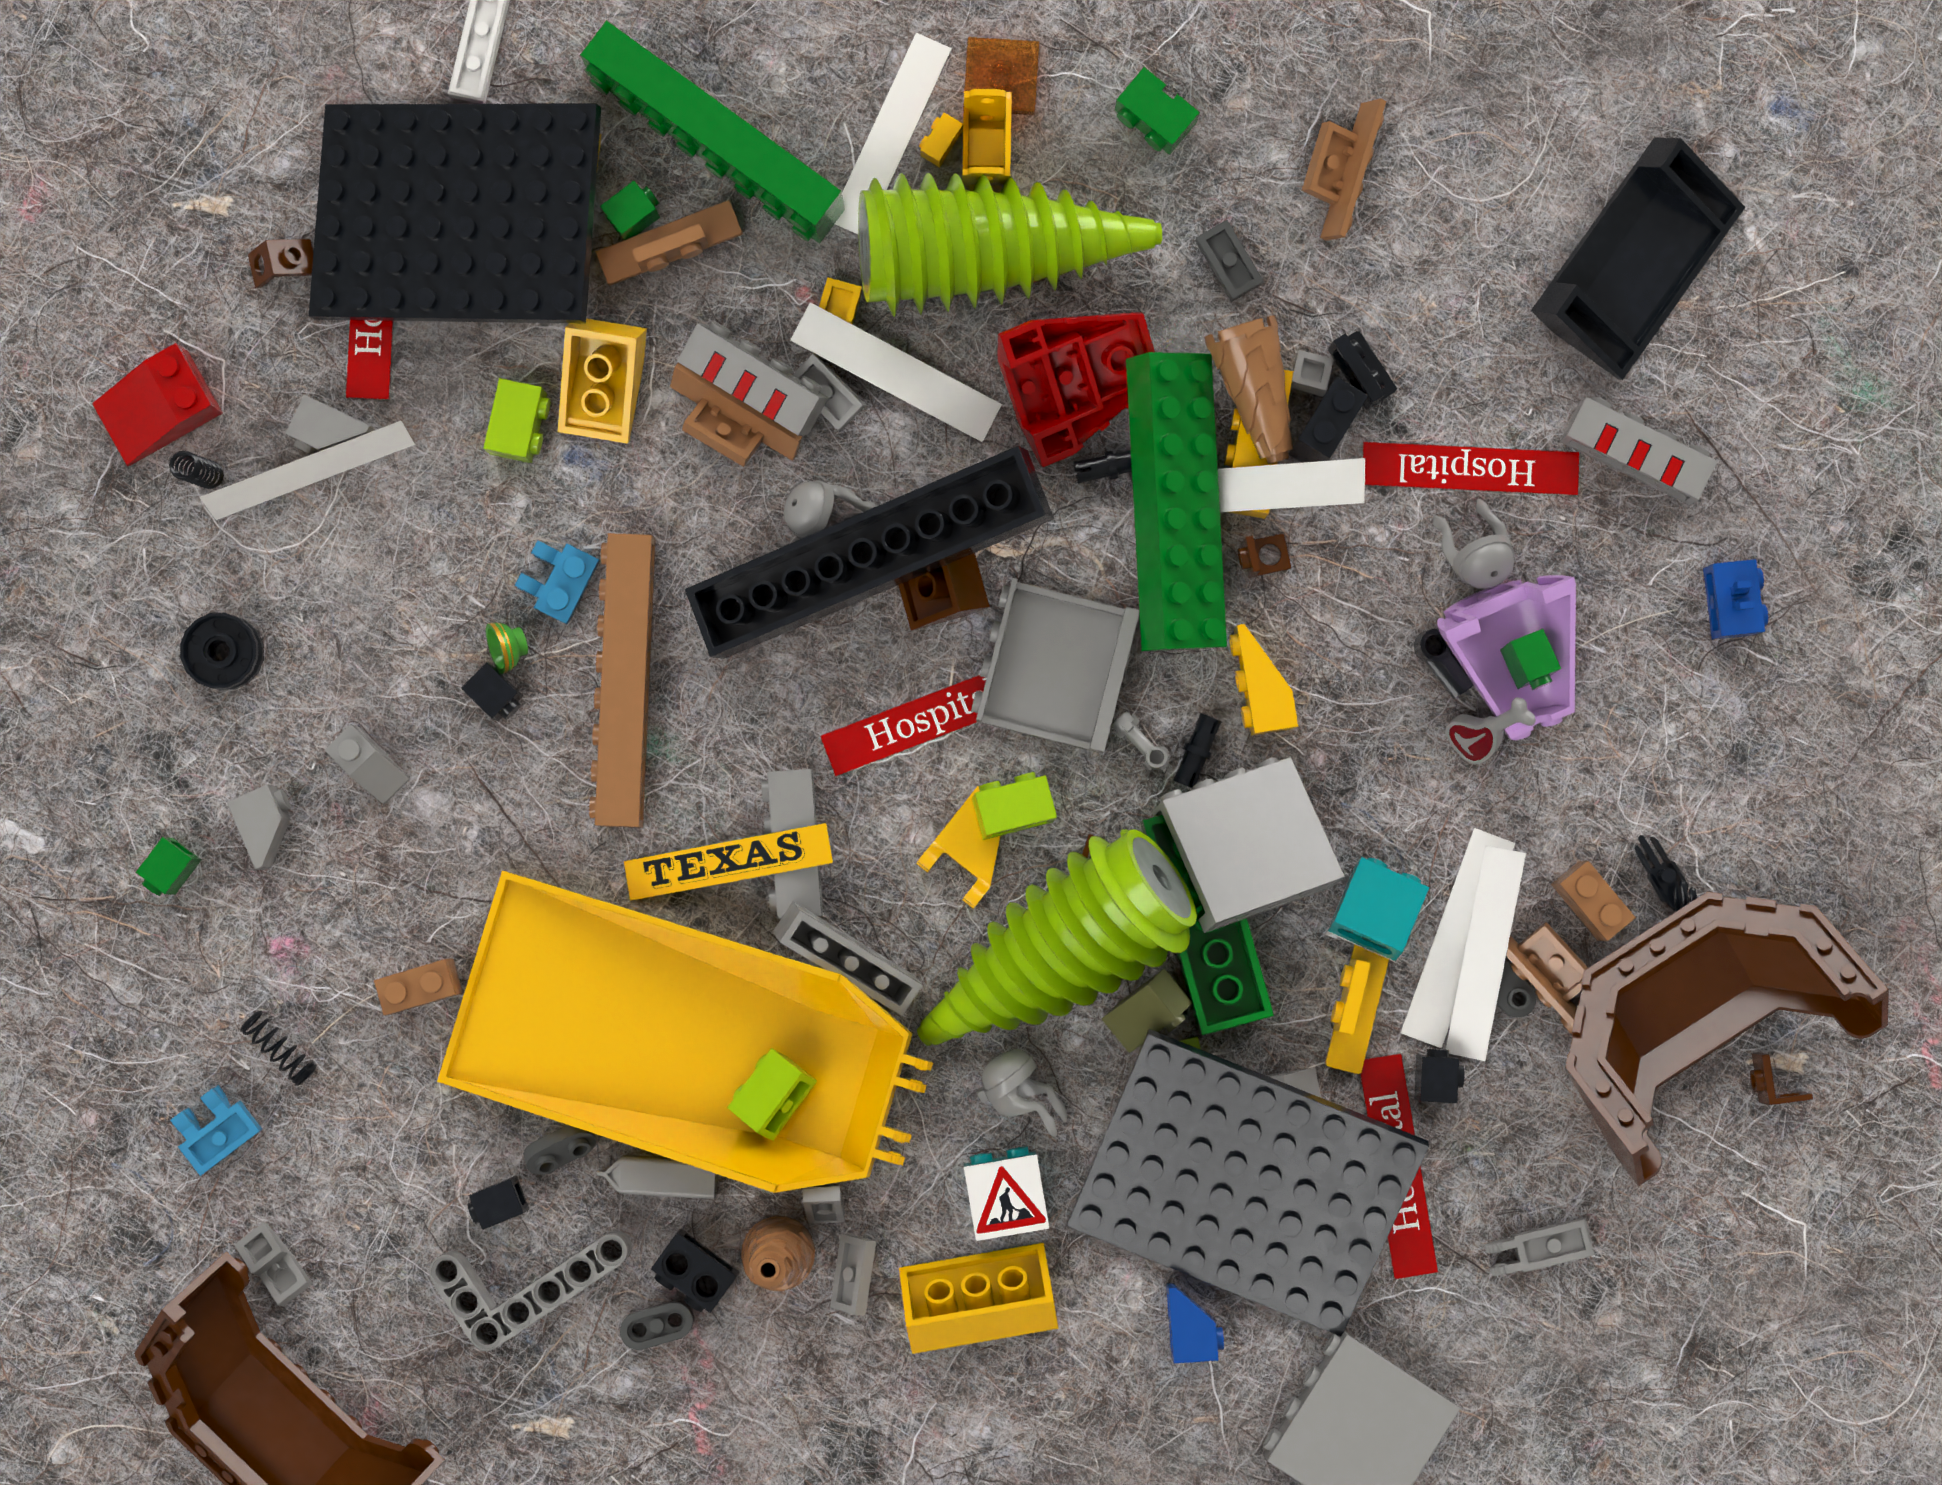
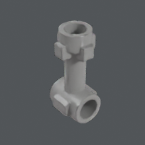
[1111,711,1169,771]

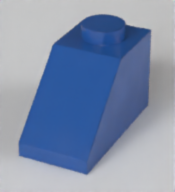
[1166,1283,1224,1364]

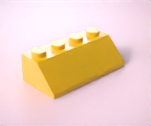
[899,1243,1059,1354]

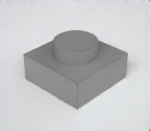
[1291,350,1333,397]

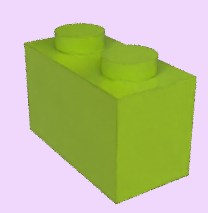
[483,378,551,463]
[972,772,1057,840]
[727,1048,817,1141]

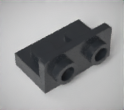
[1328,331,1397,410]

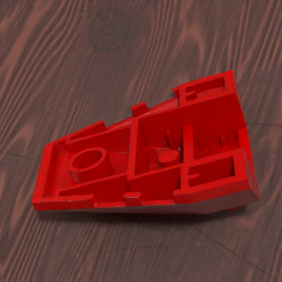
[997,312,1155,467]

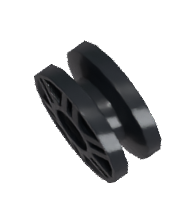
[180,613,264,690]

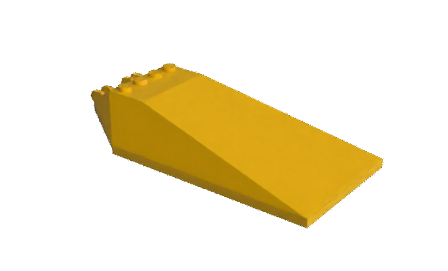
[437,870,933,1193]

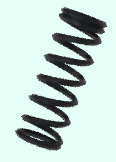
[169,451,224,489]
[240,1011,317,1086]

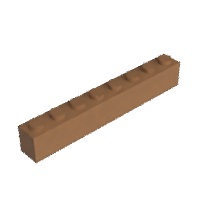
[589,533,656,828]

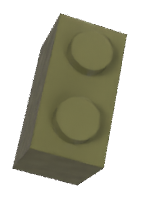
[1102,969,1193,1053]

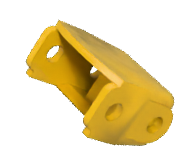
[962,89,1012,193]

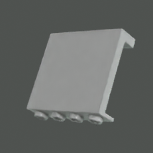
[971,578,1139,754]
[1152,757,1345,933]
[1263,1330,1461,1485]

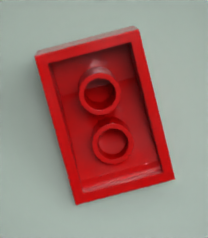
[92,343,223,466]

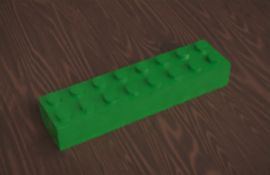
[580,20,845,244]
[1126,352,1227,651]

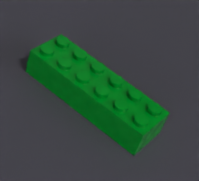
[1140,815,1274,1035]

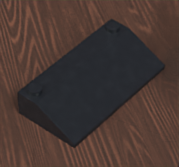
[1531,137,1745,380]

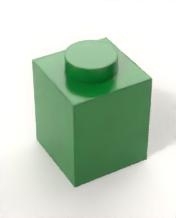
[600,180,660,240]
[1500,629,1561,690]
[136,837,202,896]

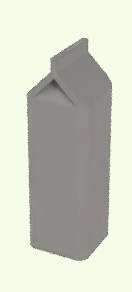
[596,1155,718,1199]

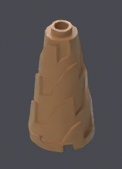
[1204,315,1293,464]
[741,1215,815,1291]

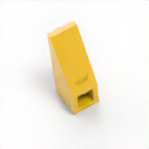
[1229,624,1298,736]

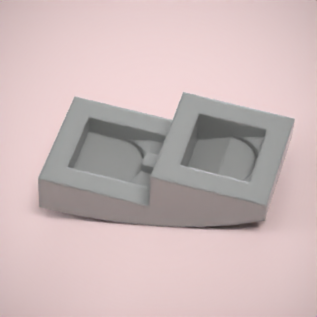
[234,1222,313,1307]

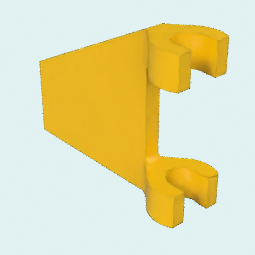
[916,786,1001,909]

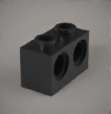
[651,1229,740,1313]

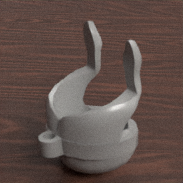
[784,480,877,539]
[1433,499,1515,590]
[976,1049,1067,1138]

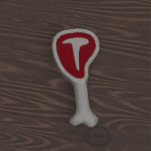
[1445,697,1536,765]

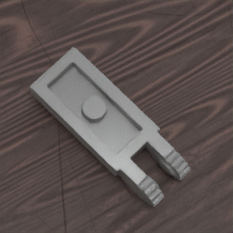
[1484,1217,1595,1276]

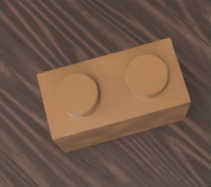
[1551,861,1636,941]
[374,958,463,1016]

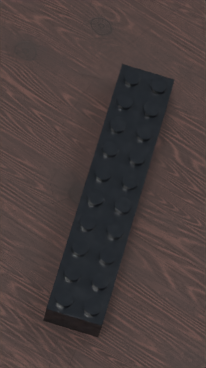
[685,446,1054,659]

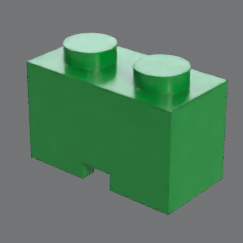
[1115,67,1200,155]

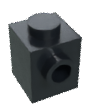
[1414,1049,1465,1103]

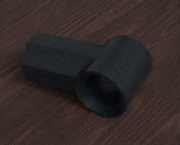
[1414,629,1474,699]

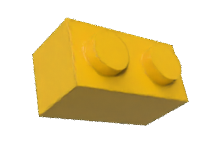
[919,113,963,168]

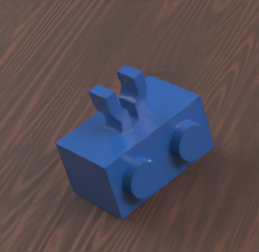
[1703,559,1768,640]

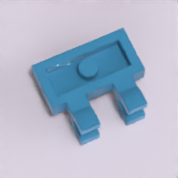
[514,540,600,625]
[170,1085,262,1176]

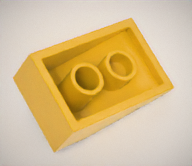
[557,318,647,444]

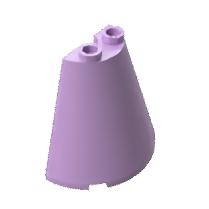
[1437,575,1576,740]

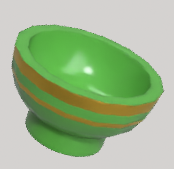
[486,622,528,674]

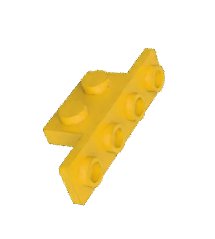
[1325,944,1389,1074]

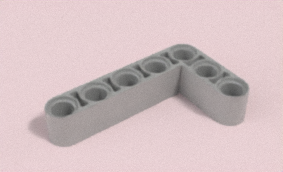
[429,1230,632,1351]

